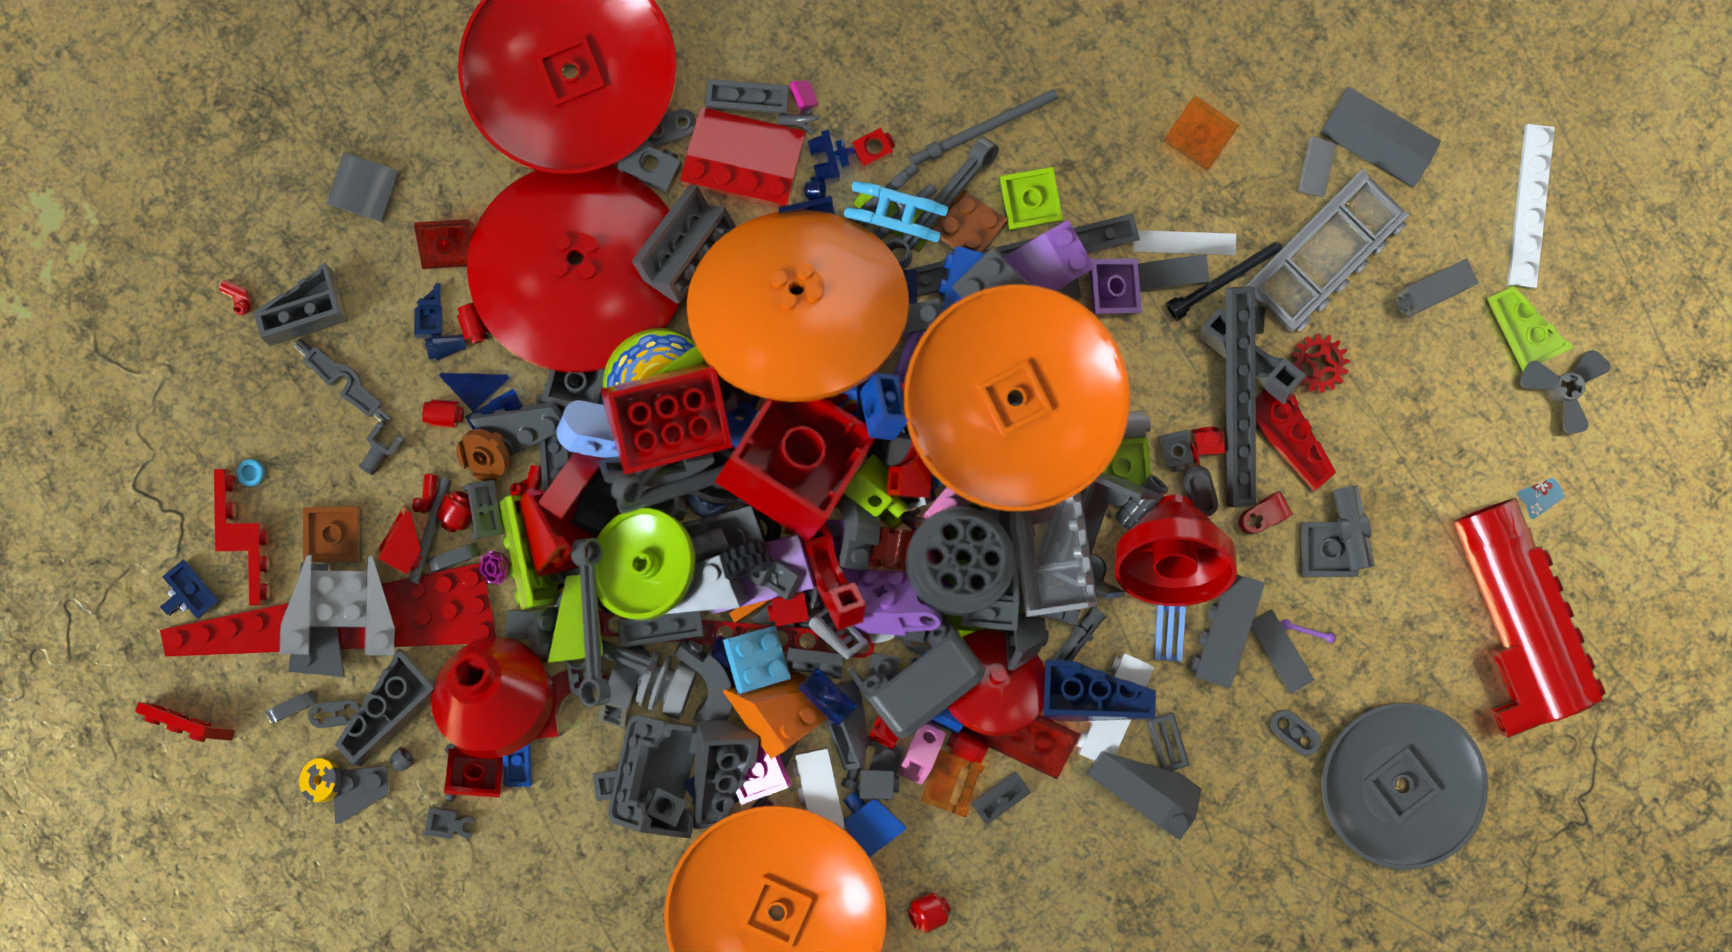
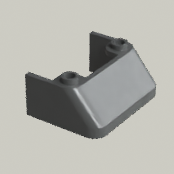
[1039,473,1160,599]
[848,612,985,738]

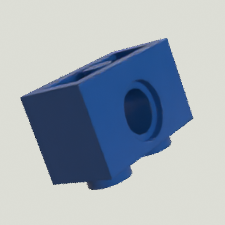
[860,373,909,440]

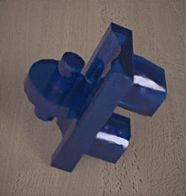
[808,130,855,183]

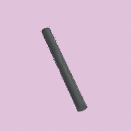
[408,477,451,585]

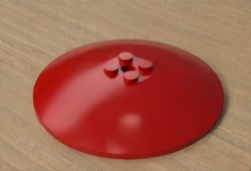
[458,0,677,175]
[467,167,680,373]

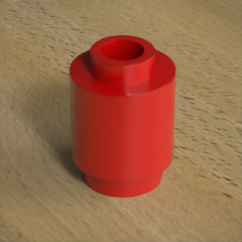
[457,303,490,344]
[422,399,464,428]
[947,728,989,764]

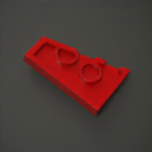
[135,702,235,742]

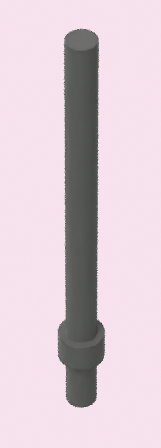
[908,89,1059,165]

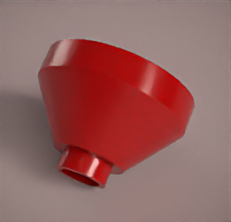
[1114,494,1237,606]
[431,637,554,759]

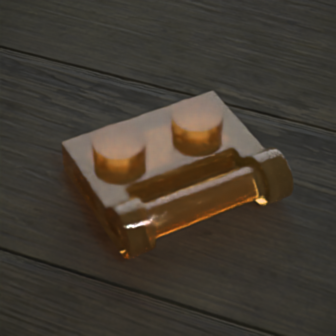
[920,749,985,817]

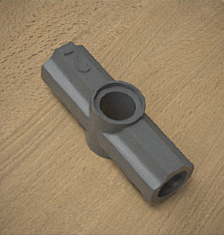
[1334,485,1375,571]

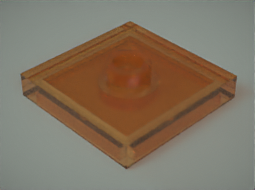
[1163,95,1239,171]

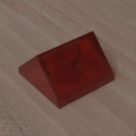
[414,219,475,269]

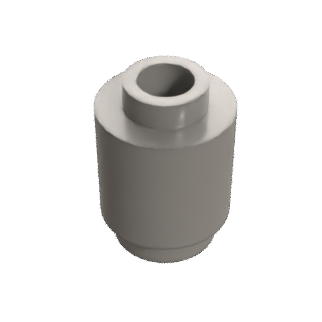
[1122,410,1151,439]

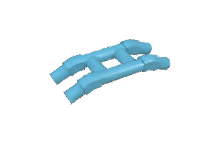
[844,181,948,243]

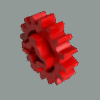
[1290,333,1350,393]

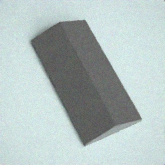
[1320,87,1441,188]

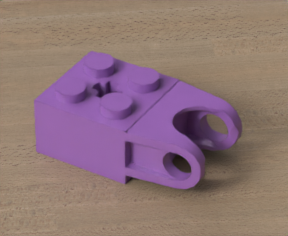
[854,569,954,636]

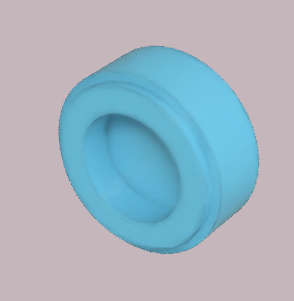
[236,459,266,487]

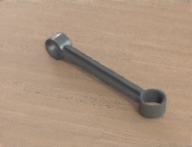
[885,137,999,269]
[611,382,739,506]
[571,538,611,707]

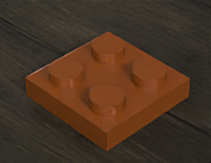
[932,189,1008,253]
[303,507,360,562]

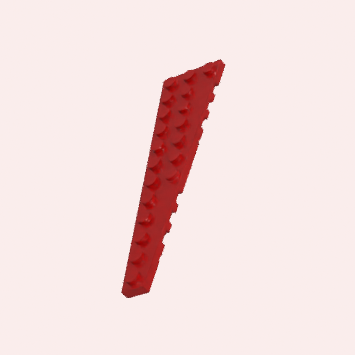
[160,563,498,657]

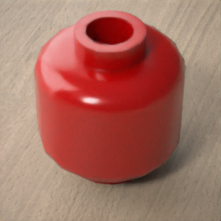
[436,490,472,533]
[908,892,951,933]

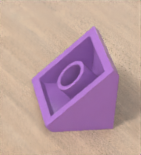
[1089,259,1142,318]

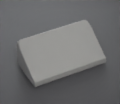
[1297,136,1336,197]

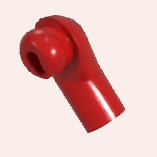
[219,279,252,316]
[510,465,542,496]
[412,474,438,514]

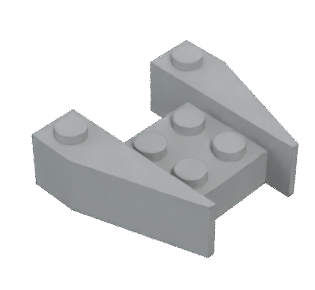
[280,555,394,655]

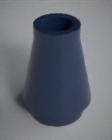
[424,334,466,361]

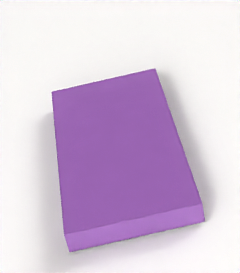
[710,534,816,614]

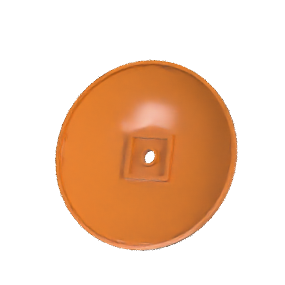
[687,210,909,401]
[904,285,1130,511]
[664,805,886,952]

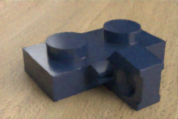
[160,559,220,619]

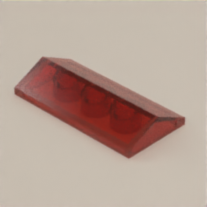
[962,714,1080,779]

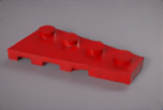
[1256,389,1336,492]

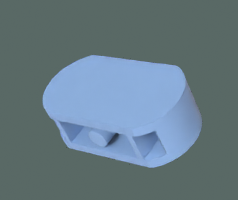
[557,400,619,459]

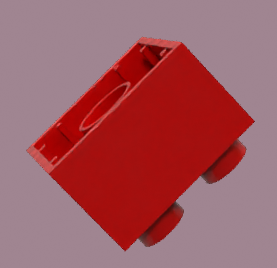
[714,398,875,542]

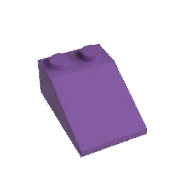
[1004,220,1095,291]

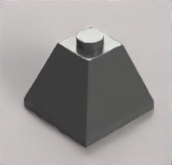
[542,369,605,407]

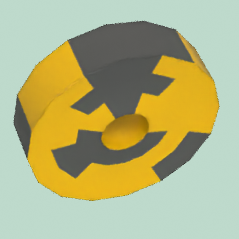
[299,758,342,803]

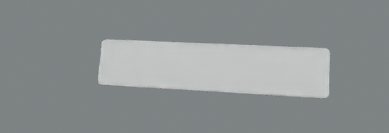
[1133,230,1236,255]

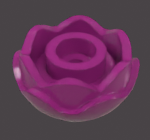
[479,550,510,585]

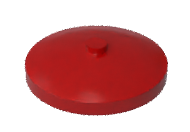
[947,630,1045,736]

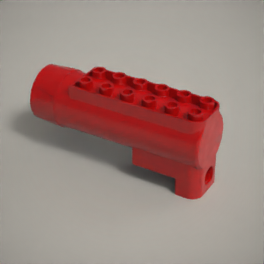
[1452,498,1606,738]

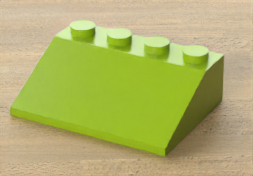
[499,496,559,610]

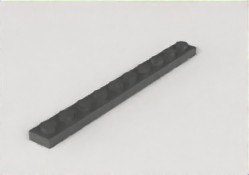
[903,213,1140,299]

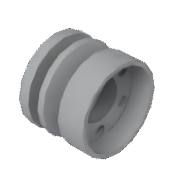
[635,650,697,720]

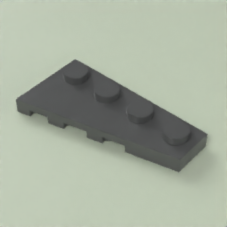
[288,562,345,677]

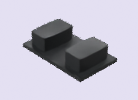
[571,470,618,536]

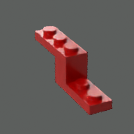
[214,469,270,606]

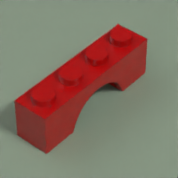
[887,383,933,498]
[801,523,866,631]

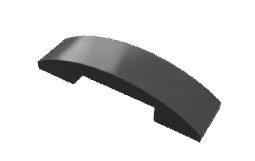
[599,453,714,487]

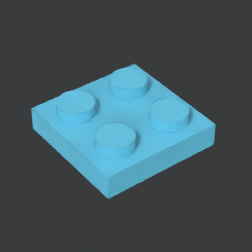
[723,626,790,693]

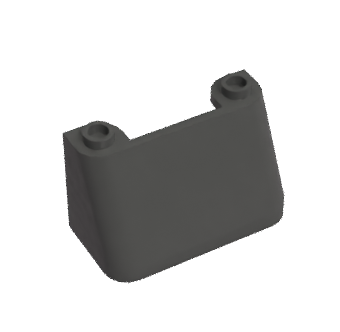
[608,715,697,839]

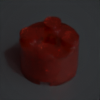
[868,527,916,570]

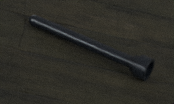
[1166,242,1282,321]

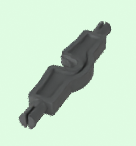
[293,338,393,426]

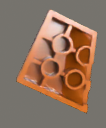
[723,672,842,759]

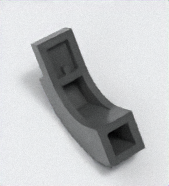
[835,493,880,571]
[674,638,735,722]

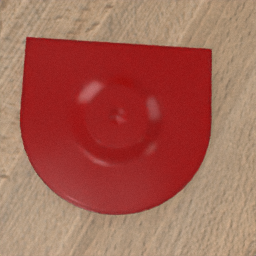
[1190,441,1200,466]

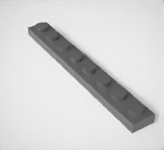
[1226,286,1256,507]

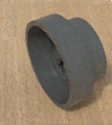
[906,507,1015,616]

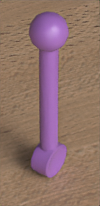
[1281,619,1336,643]

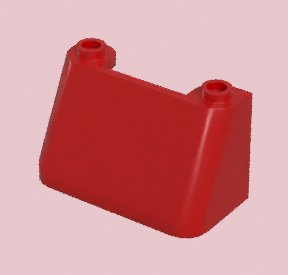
[519,484,622,576]

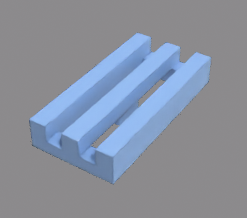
[1154,605,1186,662]

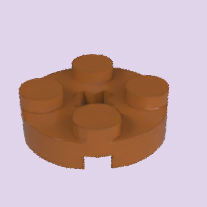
[456,429,510,481]

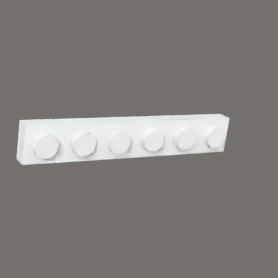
[1507,124,1555,289]

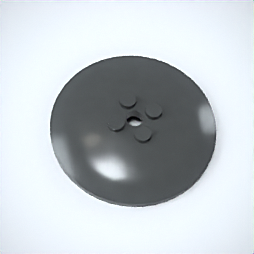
[1321,703,1488,870]

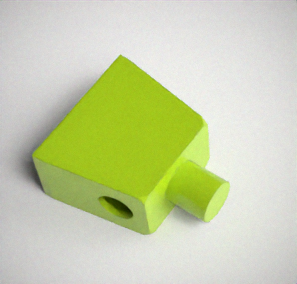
[843,454,908,519]

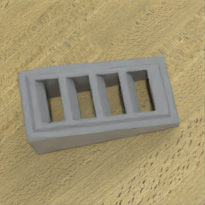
[808,607,868,660]

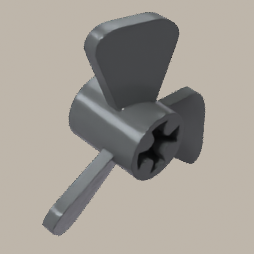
[1520,350,1610,434]

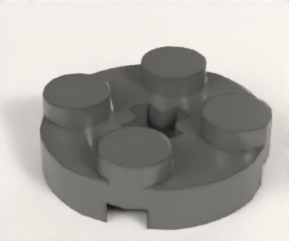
[528,607,559,663]

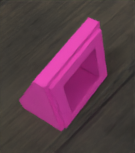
[790,80,818,113]

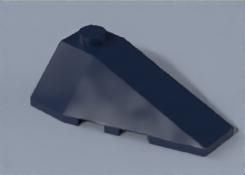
[1043,660,1156,721]

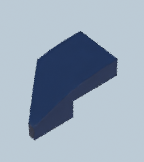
[414,283,443,338]

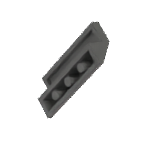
[632,185,736,303]

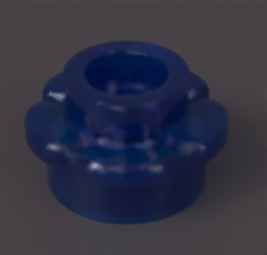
[804,176,826,200]

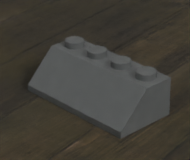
[1190,575,1265,688]

